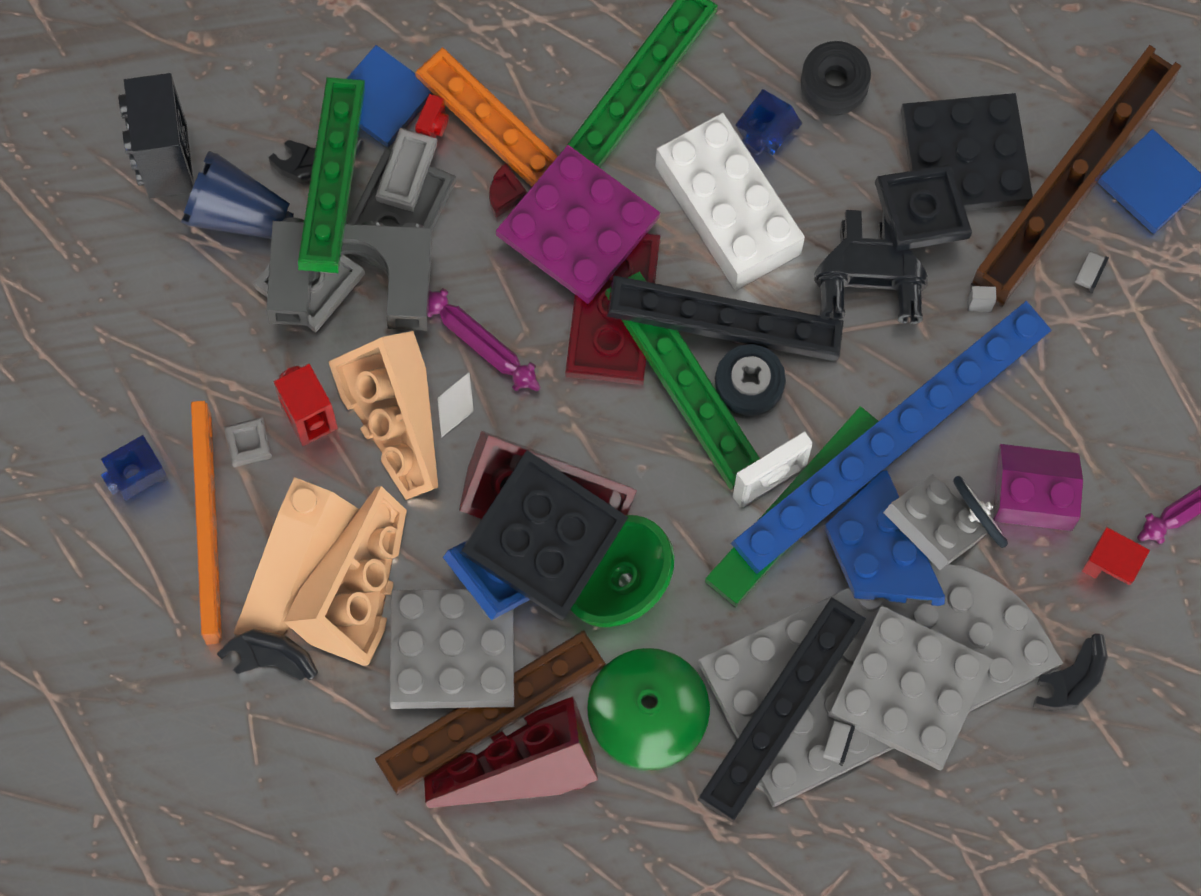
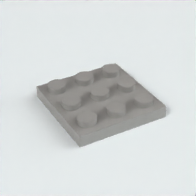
[390,589,514,709]
[828,606,993,771]

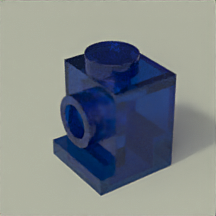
[735,89,802,156]
[101,435,168,501]

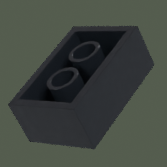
[118,73,194,198]

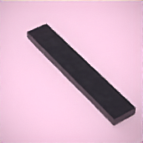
[607,275,844,361]
[698,597,866,823]

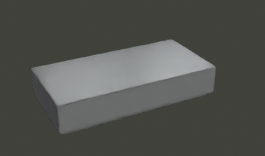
[375,128,437,212]

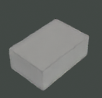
[968,286,996,312]

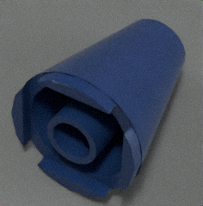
[181,151,294,239]

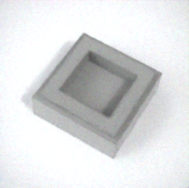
[224,417,272,467]

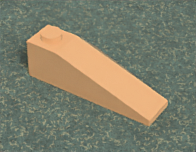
[328,331,438,500]
[234,477,359,636]
[284,486,407,666]

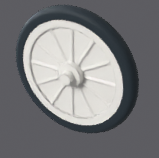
[953,476,1008,548]

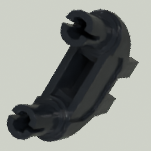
[814,210,928,324]

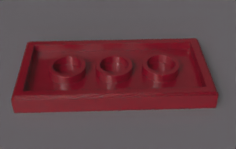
[565,233,660,385]

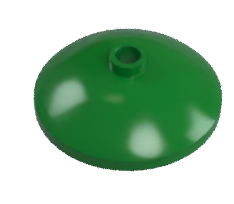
[570,515,675,627]
[587,648,710,770]

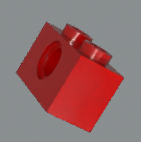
[273,363,338,447]

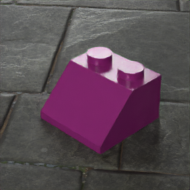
[993,444,1083,531]

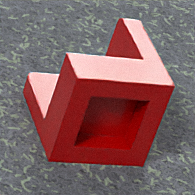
[1082,527,1150,585]

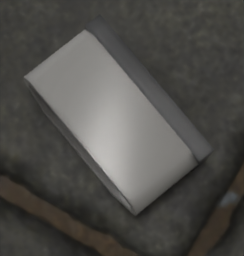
[1075,250,1109,293]
[822,720,855,766]

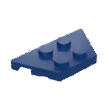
[825,470,945,606]

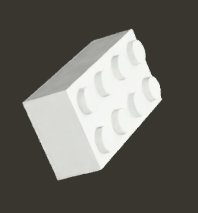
[655,113,805,291]

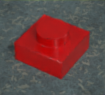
[415,94,449,138]

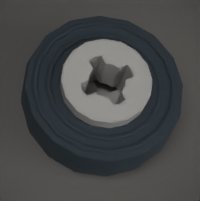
[715,344,786,416]

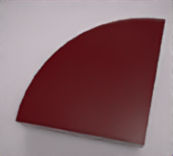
[489,163,527,218]

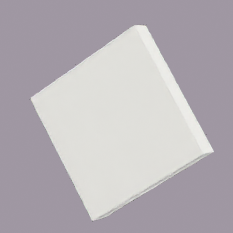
[732,431,813,508]

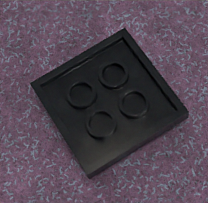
[901,93,1033,211]
[460,450,629,620]

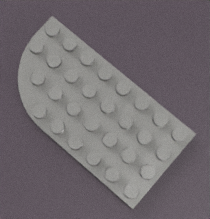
[698,562,1063,807]

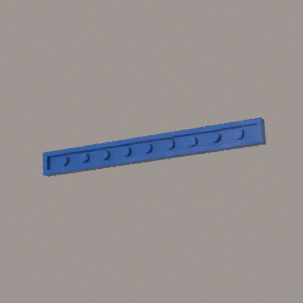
[731,301,1052,574]

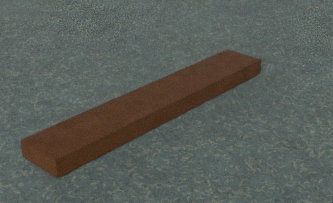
[375,630,606,795]

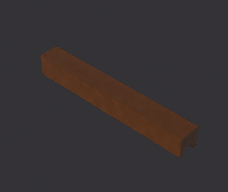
[971,45,1181,307]

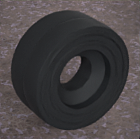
[801,41,871,115]

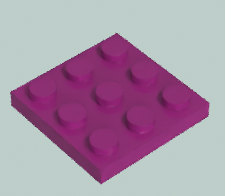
[496,145,660,304]

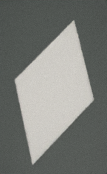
[437,372,474,438]

